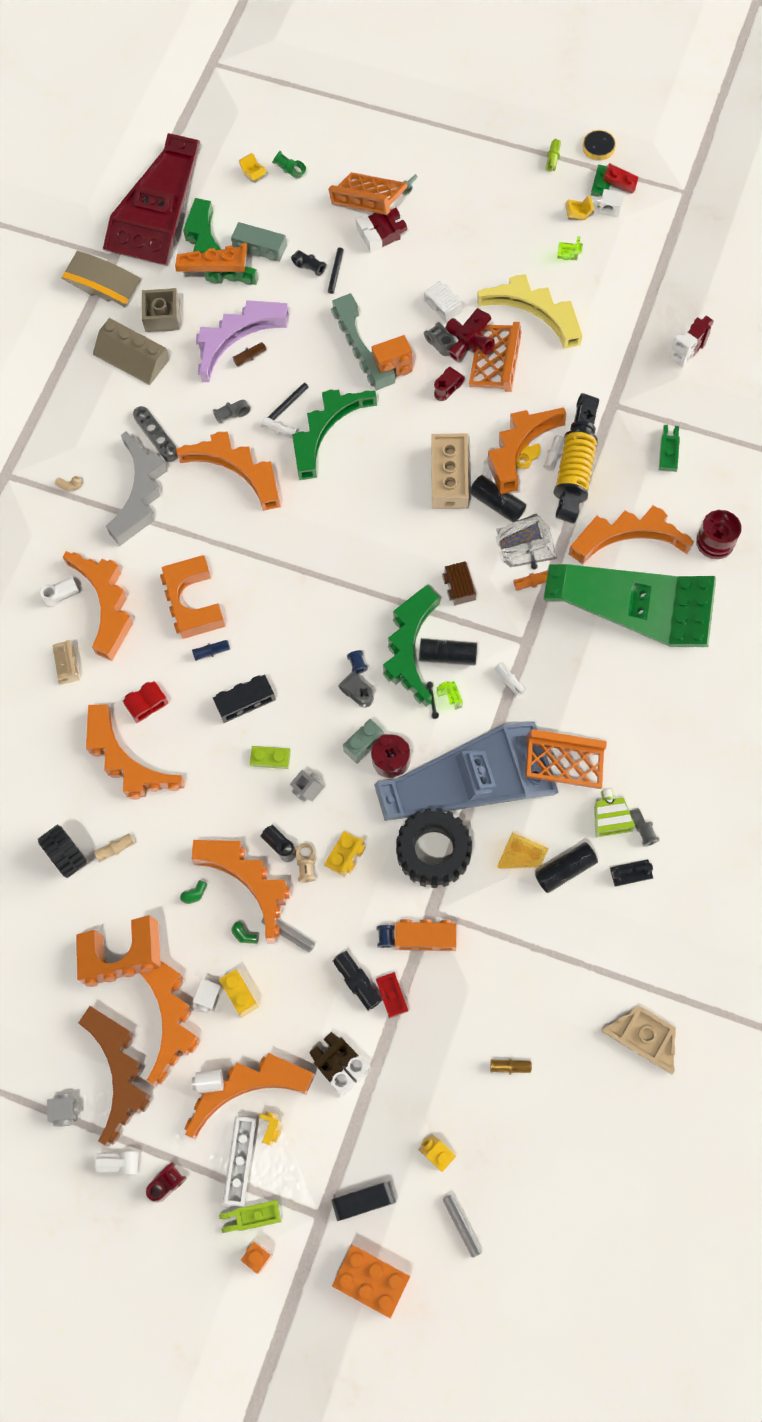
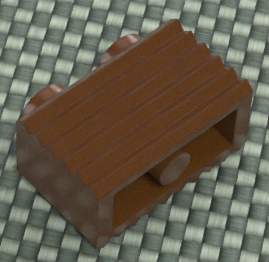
[442,561,476,606]

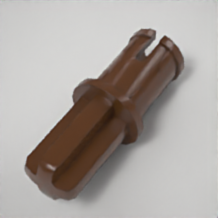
[232,342,267,367]

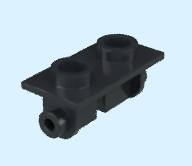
[610,859,653,887]

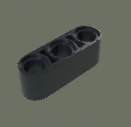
[331,1181,396,1221]

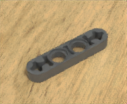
[133,406,178,462]

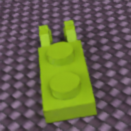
[219,1200,282,1233]

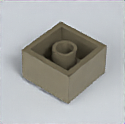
[142,288,180,332]

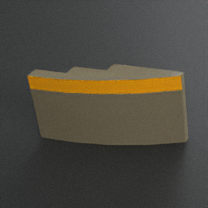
[61,251,141,308]

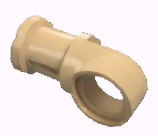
[296,843,316,883]

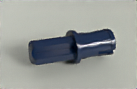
[192,640,230,661]

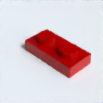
[603,163,639,194]
[376,972,409,1019]

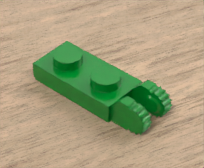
[658,425,680,472]

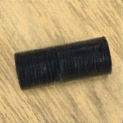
[469,475,526,523]
[419,638,477,666]
[535,842,598,894]

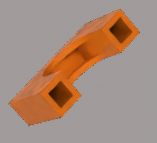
[160,555,226,639]
[76,915,161,987]

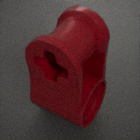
[434,367,465,401]
[146,1162,187,1203]

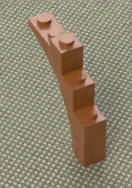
[78,1006,151,1147]

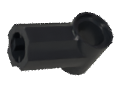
[260,824,296,862]

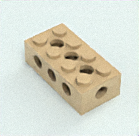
[431,433,469,509]

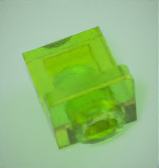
[557,236,583,261]

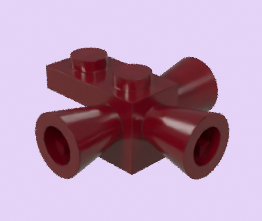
[445,308,495,362]

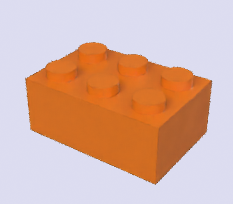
[332,1245,411,1319]

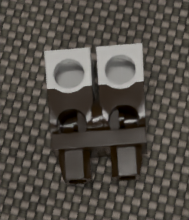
[309,1032,372,1098]

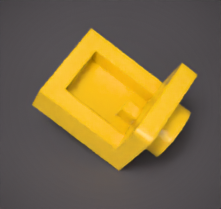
[239,153,266,181]
[565,196,594,220]
[258,1111,281,1147]
[418,1134,456,1172]

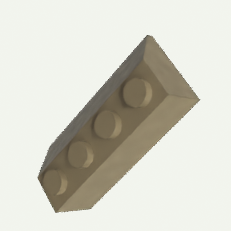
[93,318,170,385]

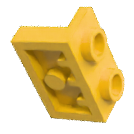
[324,831,366,877]

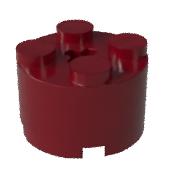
[371,734,410,778]

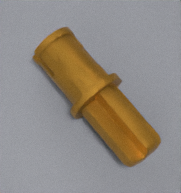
[490,1058,532,1075]

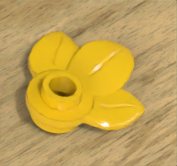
[516,444,541,469]

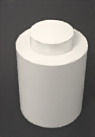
[192,1069,224,1094]

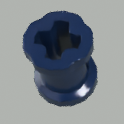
[347,650,368,674]
[376,925,395,948]

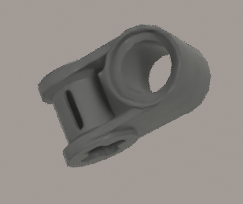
[424,322,454,356]
[338,672,374,708]

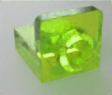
[436,681,463,710]

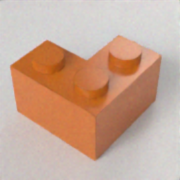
[371,335,413,377]

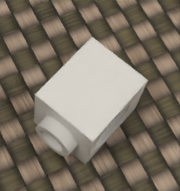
[597,189,624,217]
[192,979,223,1013]

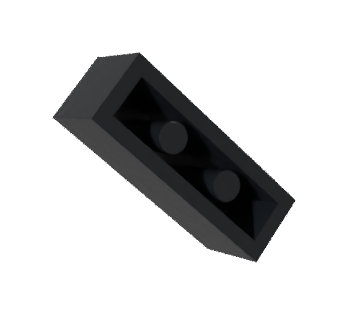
[213,674,276,723]

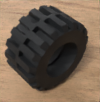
[38,824,87,878]

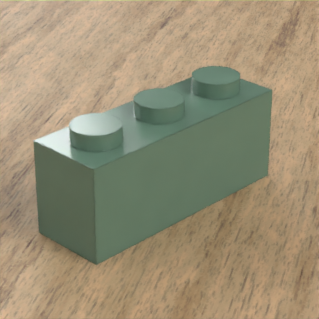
[231,222,287,262]

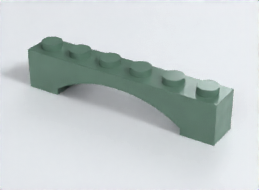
[331,293,395,391]

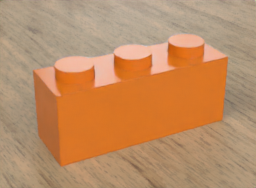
[395,919,456,951]

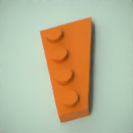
[175,243,247,272]

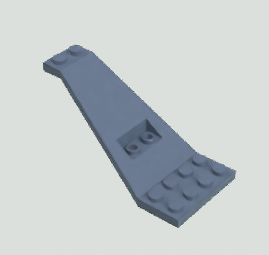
[374,722,559,821]

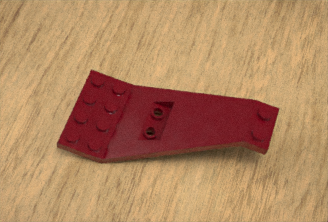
[103,133,200,266]

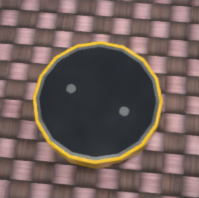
[582,130,616,160]

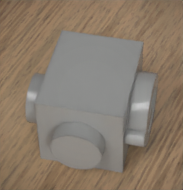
[290,770,324,802]
[47,1094,80,1127]

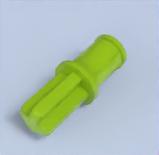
[545,138,561,172]

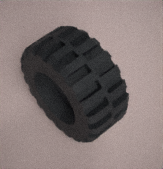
[396,808,472,888]

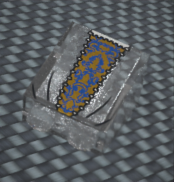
[496,513,557,568]

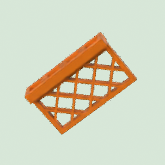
[328,172,407,215]
[469,322,522,392]
[525,729,607,789]

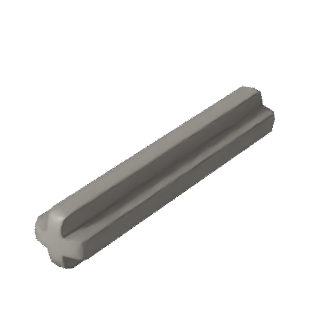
[261,917,315,953]
[443,1194,482,1258]

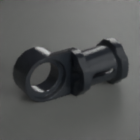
[291,250,327,276]

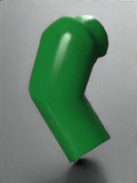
[180,880,208,904]
[231,922,258,944]

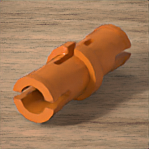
[513,570,548,591]

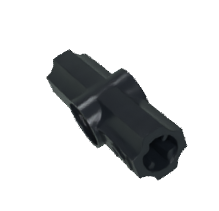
[332,951,382,1011]

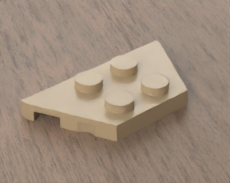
[601,1006,676,1075]

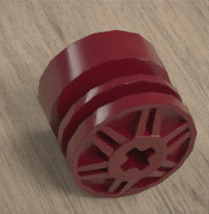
[696,509,742,559]

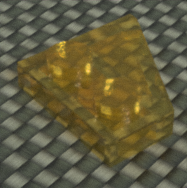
[497,832,549,869]

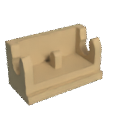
[52,640,80,685]

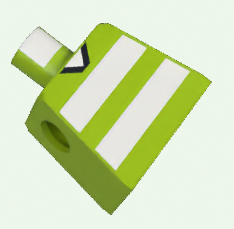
[594,789,635,837]

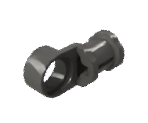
[213,399,251,424]
[629,808,660,847]

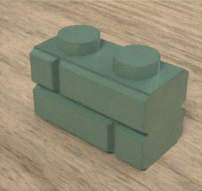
[343,719,384,764]

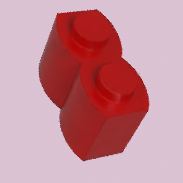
[122,681,168,723]

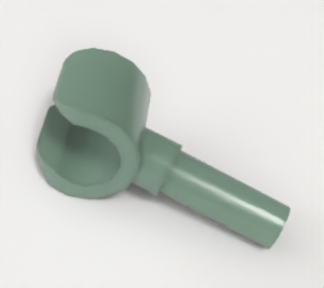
[403,174,418,194]

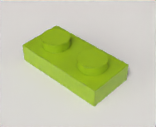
[250,746,291,769]

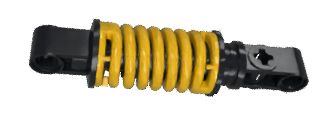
[553,393,599,524]

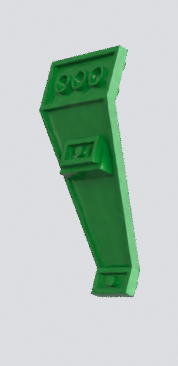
[544,564,716,647]

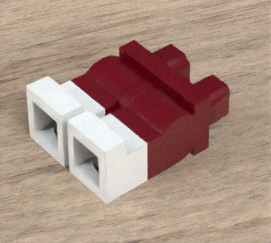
[355,207,407,253]
[669,315,714,368]

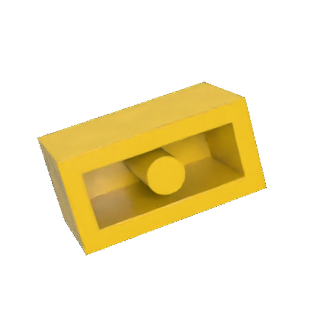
[219,969,259,1018]

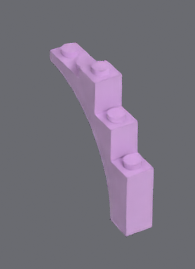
[196,300,289,382]

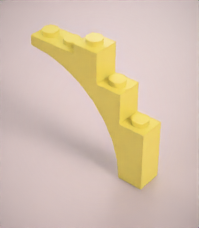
[477,274,582,349]

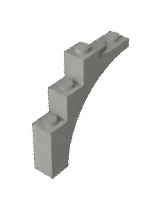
[106,431,167,546]

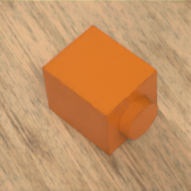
[240,1242,273,1274]

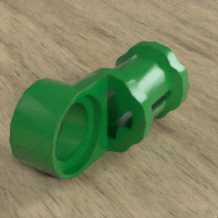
[272,150,306,178]

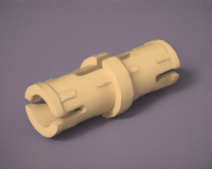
[94,833,135,863]

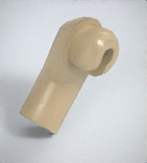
[55,476,82,492]

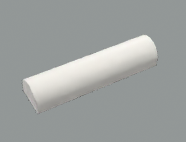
[223,1116,256,1207]

